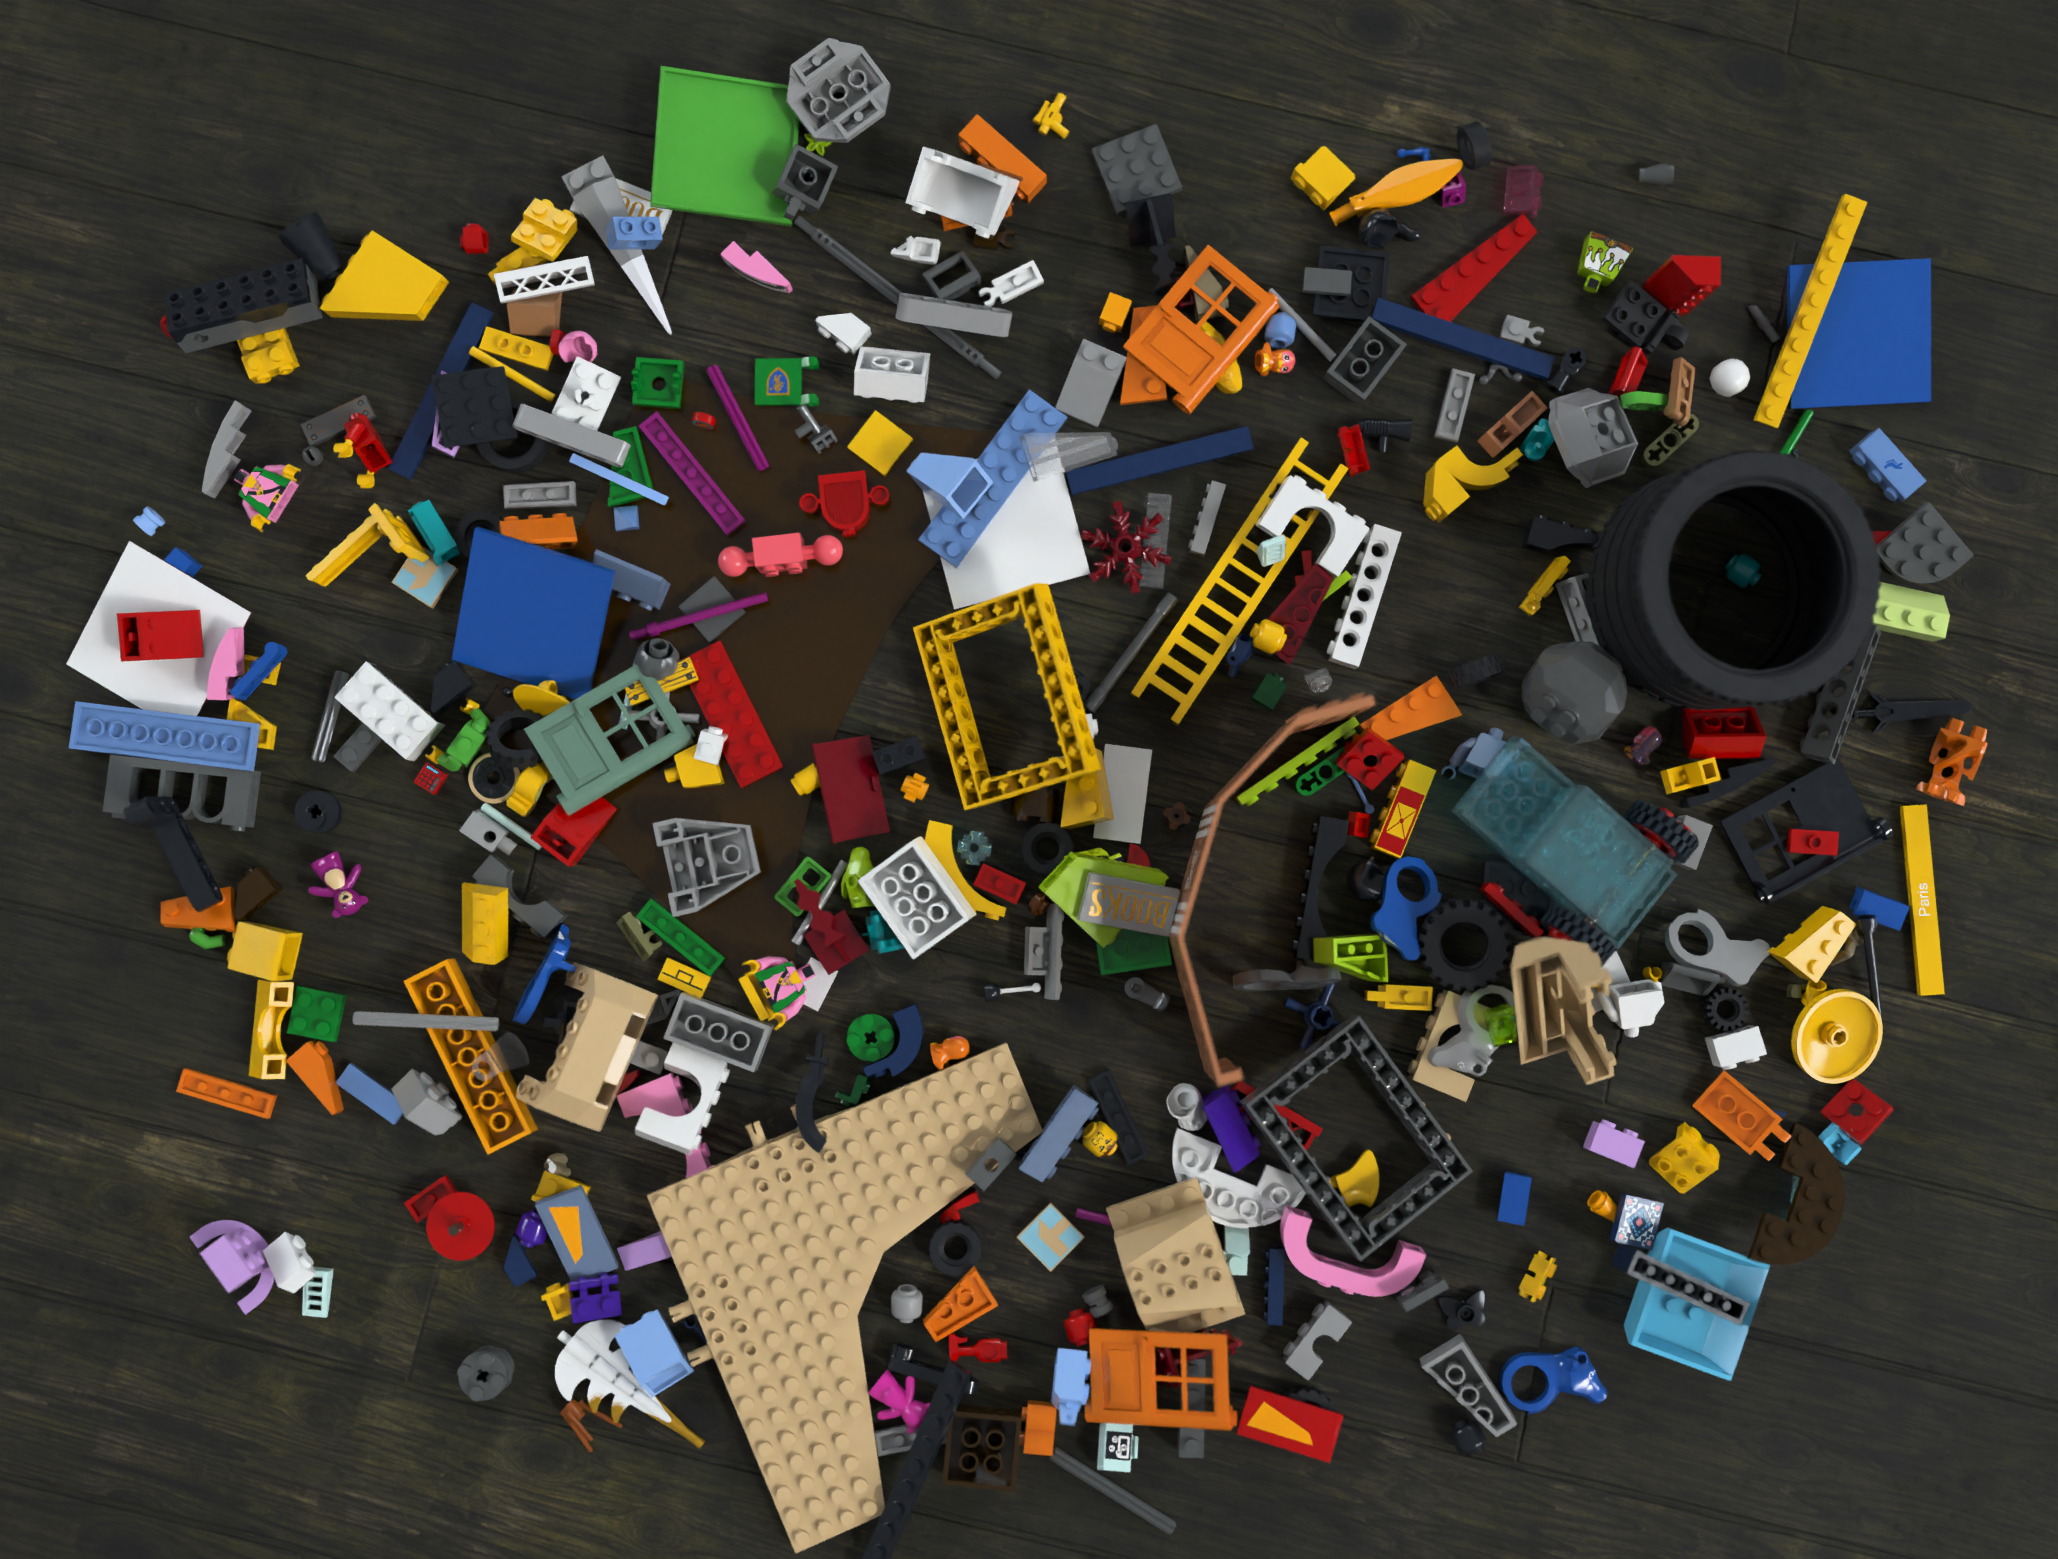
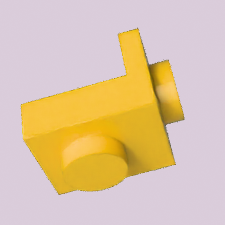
[541,1282,574,1321]

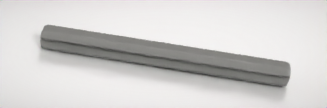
[353,1011,499,1031]

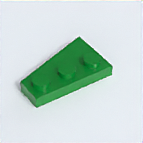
[608,426,654,507]

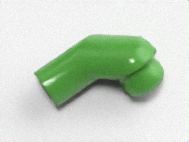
[189,927,226,949]

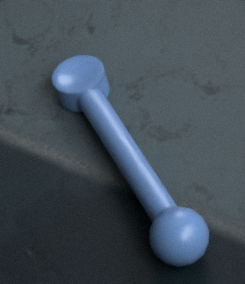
[1346,772,1374,814]

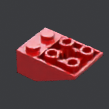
[117,610,204,662]
[530,797,617,867]

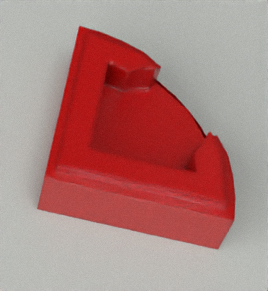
[1127,843,1150,867]

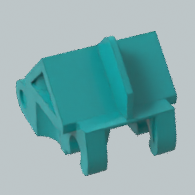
[862,910,905,954]

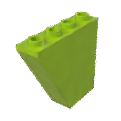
[1038,852,1169,948]

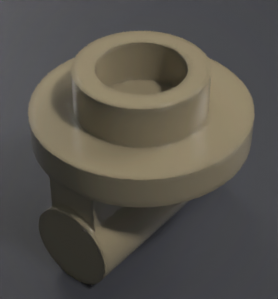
[544,1153,571,1177]

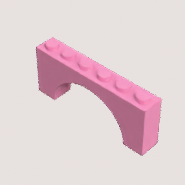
[616,1072,715,1178]

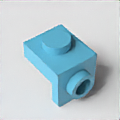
[1818,1122,1861,1165]

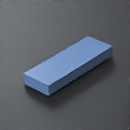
[336,1063,403,1125]

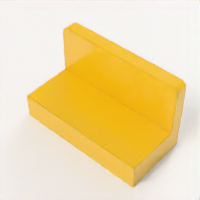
[738,971,774,1021]

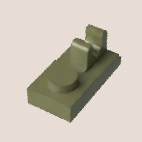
[616,912,662,962]

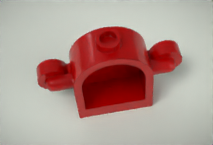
[799,470,890,537]

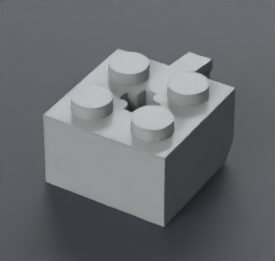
[392,1069,463,1135]

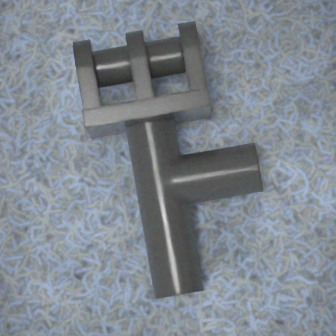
[795,404,838,454]

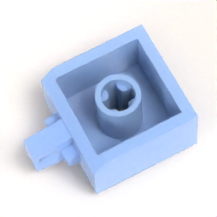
[1051,1348,1091,1426]

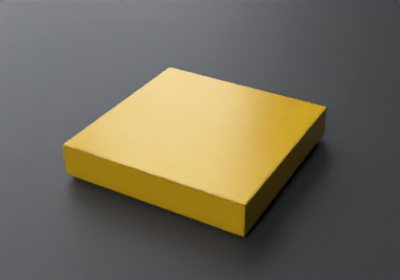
[847,410,913,477]

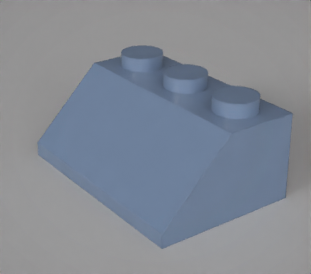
[593,549,671,611]

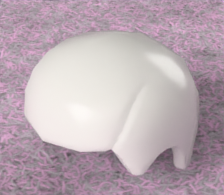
[1710,358,1750,397]

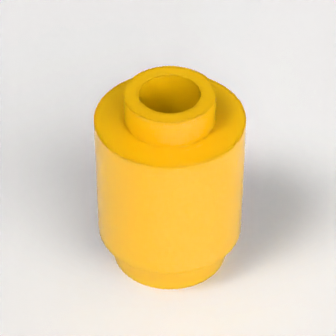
[791,763,820,796]

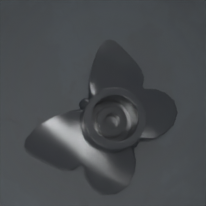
[1438,1289,1485,1330]

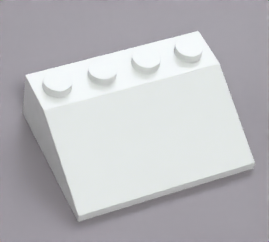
[858,836,977,959]

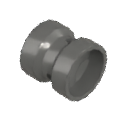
[1082,1285,1114,1318]

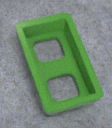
[775,857,831,916]

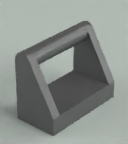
[922,250,981,300]
[1658,962,1720,996]

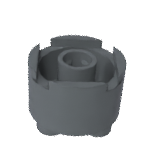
[457,1345,515,1401]

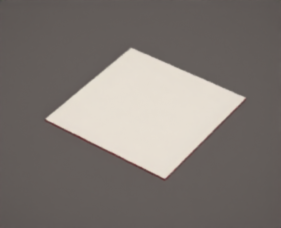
[923,439,1090,610]
[67,541,252,716]

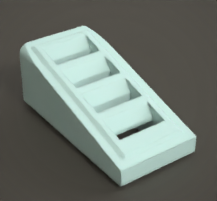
[1256,535,1286,567]
[302,1266,334,1318]

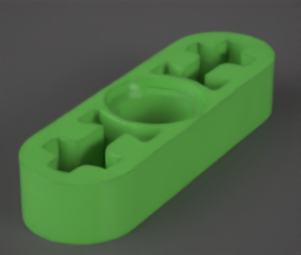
[1620,391,1669,411]

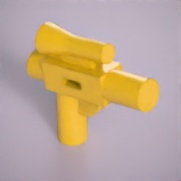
[1032,93,1069,139]

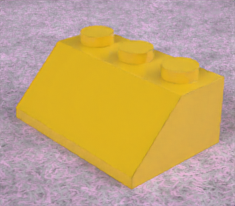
[462,882,508,965]

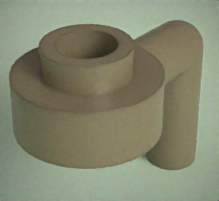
[1830,925,1864,966]

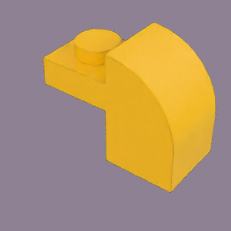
[1660,757,1721,794]

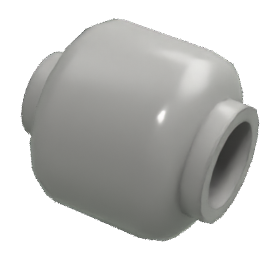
[891,1284,923,1323]

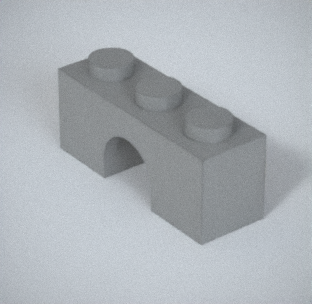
[1282,1300,1352,1381]

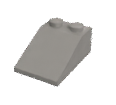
[1055,339,1127,428]

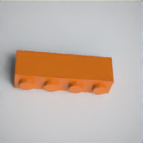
[958,114,1047,203]

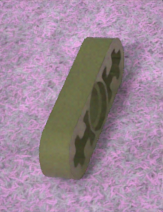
[1640,414,1699,468]

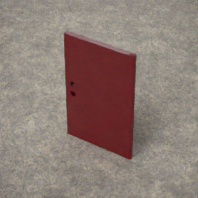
[812,735,890,844]

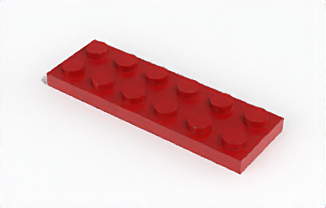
[680,641,784,788]

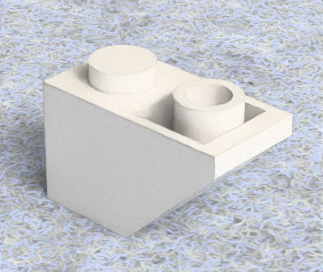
[815,313,871,355]

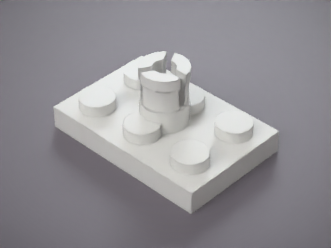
[551,356,621,431]

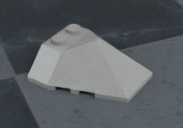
[652,818,761,917]

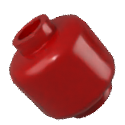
[1064,1308,1097,1346]

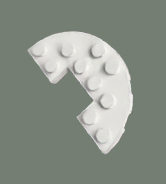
[1172,1128,1306,1228]

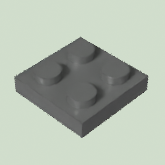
[1393,1270,1449,1312]

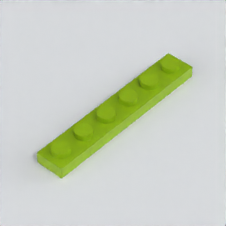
[1235,717,1359,806]

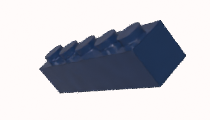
[1263,1246,1285,1325]

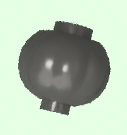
[634,638,680,681]

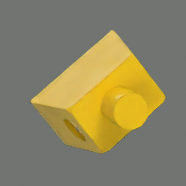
[664,744,725,789]

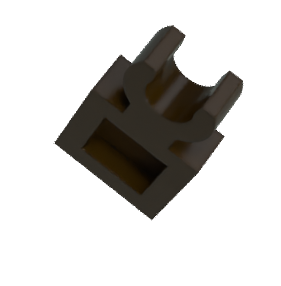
[973,226,1015,251]

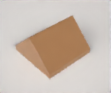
[507,288,562,337]

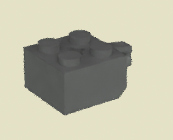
[772,144,838,221]

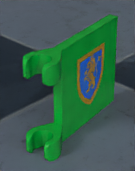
[755,357,819,407]

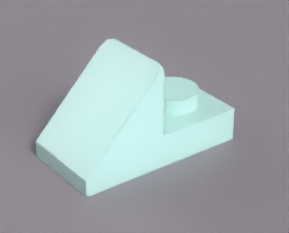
[1223,1225,1250,1276]

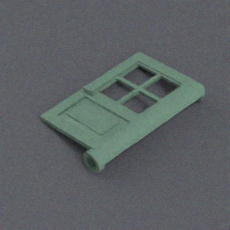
[524,664,696,816]

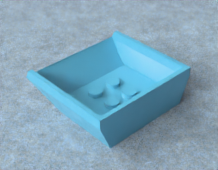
[1624,1228,1770,1381]

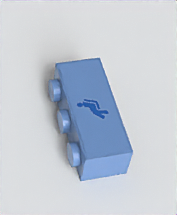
[1849,428,1926,504]

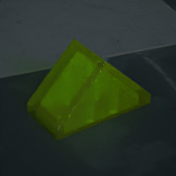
[1482,1004,1517,1047]

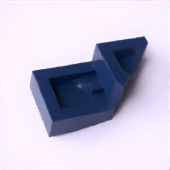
[503,1233,537,1287]

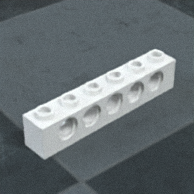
[1327,524,1402,669]

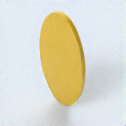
[513,684,570,718]

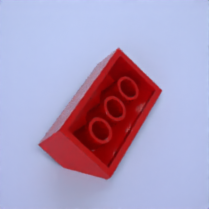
[1643,255,1721,316]

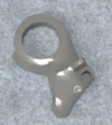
[1665,909,1770,987]
[1427,984,1517,1077]

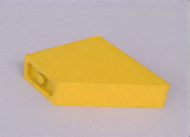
[320,230,449,321]

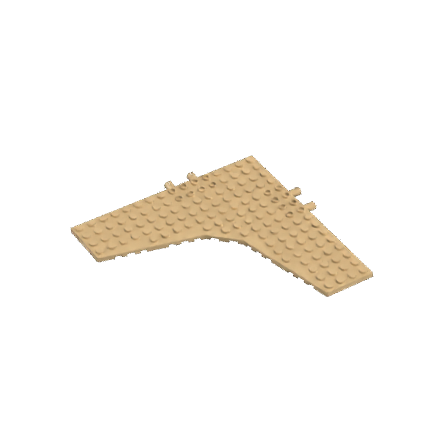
[647,1042,1043,1553]

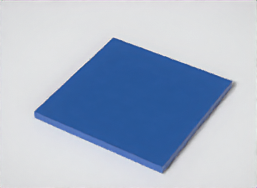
[1787,258,1931,409]
[452,527,616,699]

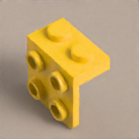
[1291,146,1355,210]
[1649,1122,1720,1194]

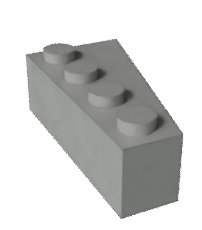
[1419,1334,1517,1437]

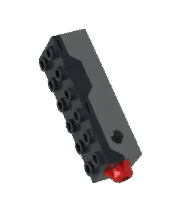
[160,258,323,353]

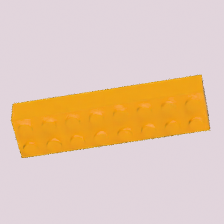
[404,958,538,1154]

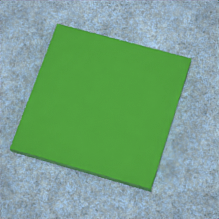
[650,66,799,226]

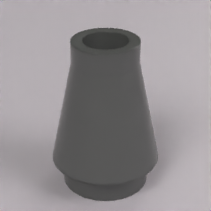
[1638,162,1674,186]

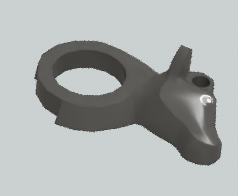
[1232,959,1342,992]

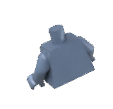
[1441,728,1518,802]

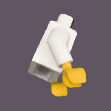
[1591,967,1664,1037]

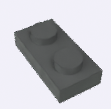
[333,723,383,772]

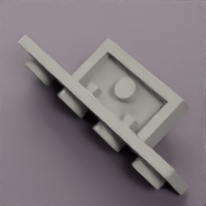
[1024,904,1064,1000]

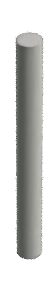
[1269,288,1337,361]
[791,860,848,945]

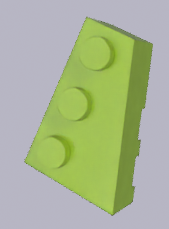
[1313,934,1388,982]

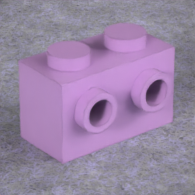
[1583,1119,1645,1168]

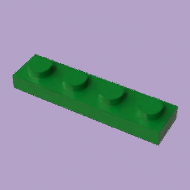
[636,898,726,977]

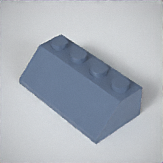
[1019,1084,1099,1182]

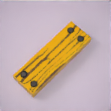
[625,657,699,706]

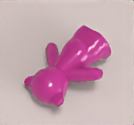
[868,1369,930,1434]

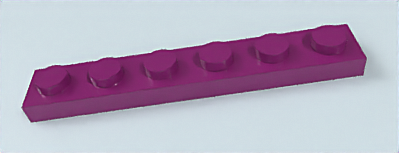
[639,411,746,536]

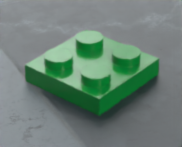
[287,986,347,1042]

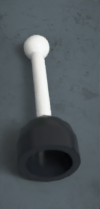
[983,983,1041,1002]

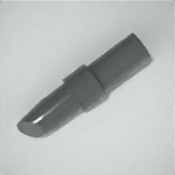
[1748,305,1780,344]

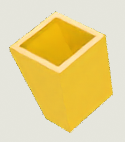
[227,921,303,981]

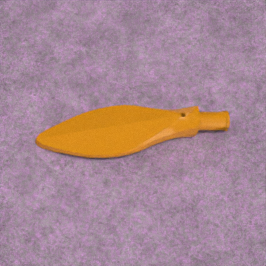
[1329,159,1463,226]

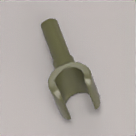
[1787,984,1808,998]

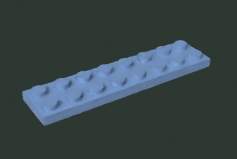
[918,390,1067,569]
[69,701,261,771]

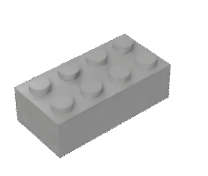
[663,992,774,1072]

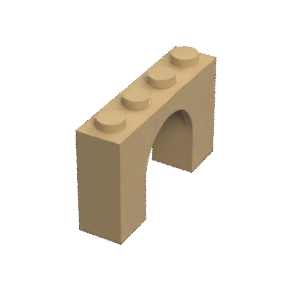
[1407,990,1502,1102]

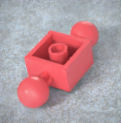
[718,533,843,577]

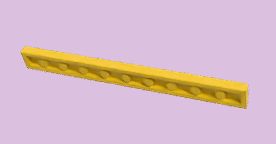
[1753,194,1867,429]

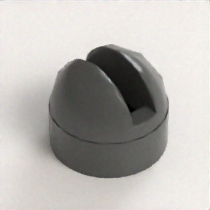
[302,446,323,466]

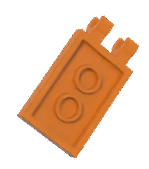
[1691,1070,1791,1161]

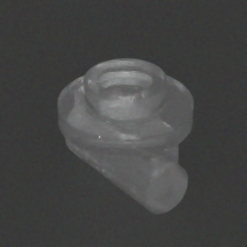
[1304,667,1332,693]

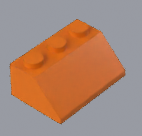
[499,513,577,550]

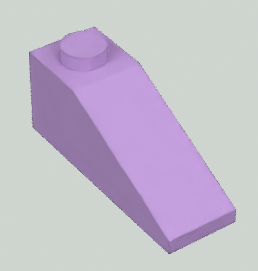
[617,1231,672,1271]

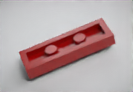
[1479,882,1544,938]

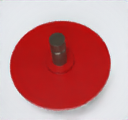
[426,1192,495,1261]

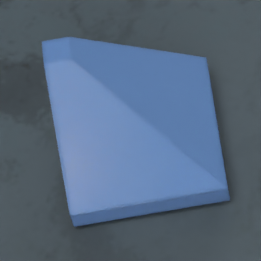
[614,506,640,531]

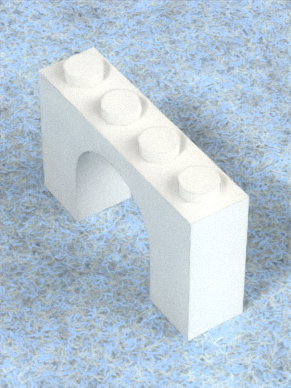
[1255,475,1370,577]
[635,1042,730,1155]

